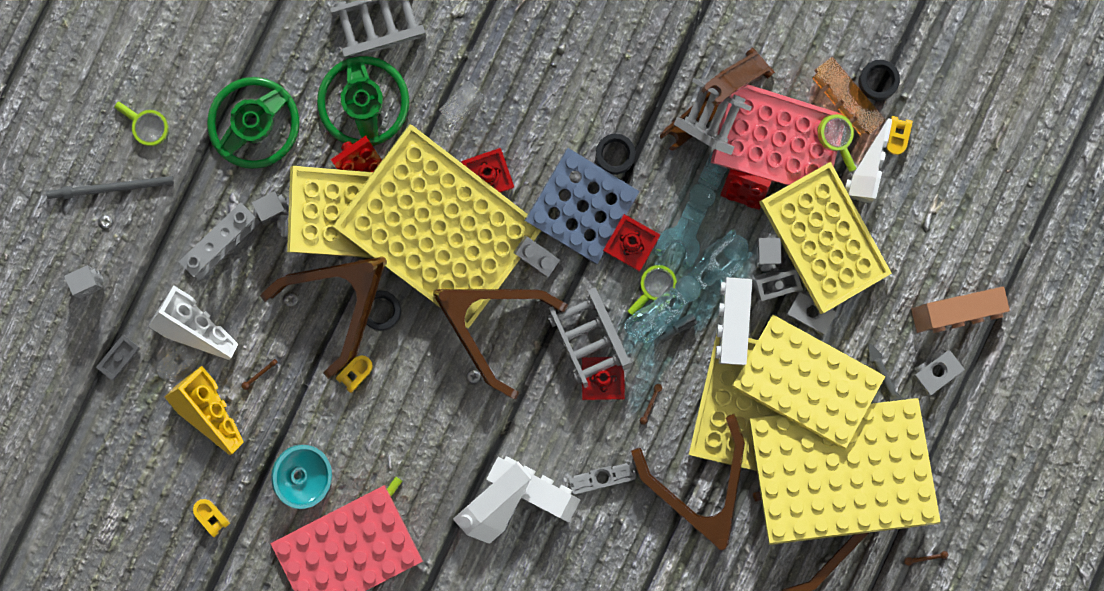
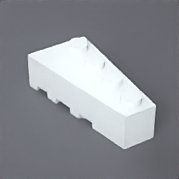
[715,277,752,365]
[487,456,580,522]

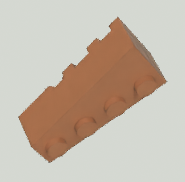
[911,286,1010,333]

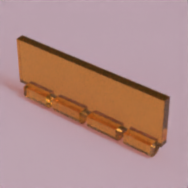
[812,56,886,136]

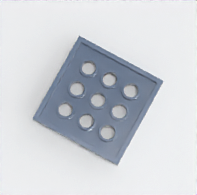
[524,148,640,264]

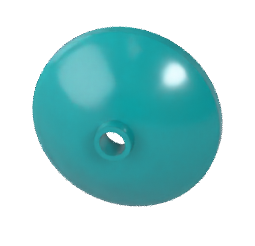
[271,445,332,509]

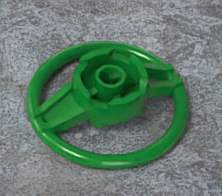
[317,56,409,146]
[207,77,300,169]

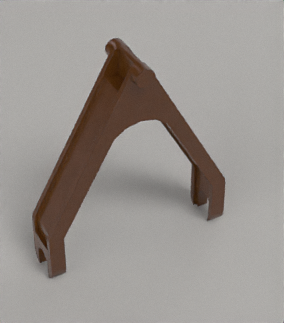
[660,47,775,151]
[260,256,387,379]
[433,289,568,400]
[631,414,745,550]
[752,491,869,591]

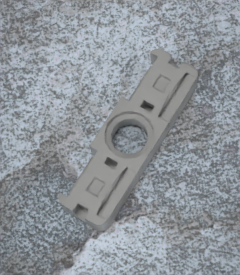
[569,461,636,494]

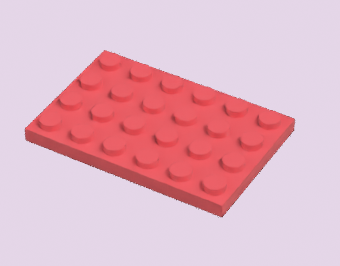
[711,85,846,186]
[270,485,423,591]

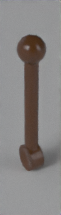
[241,359,278,390]
[639,384,662,425]
[904,551,949,566]

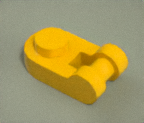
[886,116,913,155]
[335,355,373,393]
[193,499,230,537]

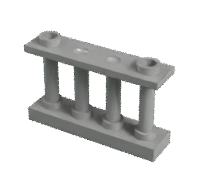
[330,0,426,59]
[674,77,752,155]
[179,202,261,281]
[548,287,631,388]

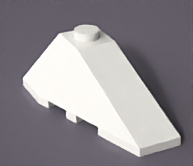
[845,119,892,204]
[148,286,238,360]
[453,462,532,544]

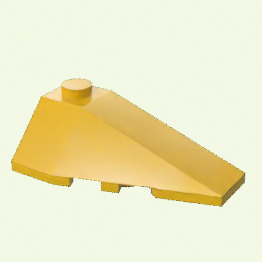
[164,366,244,455]

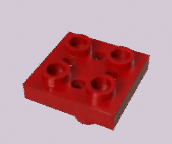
[330,136,382,173]
[461,148,515,193]
[720,169,771,210]
[603,214,661,272]
[581,357,625,400]

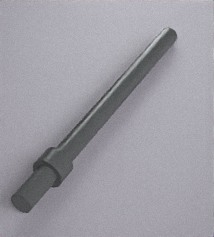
[46,176,174,199]

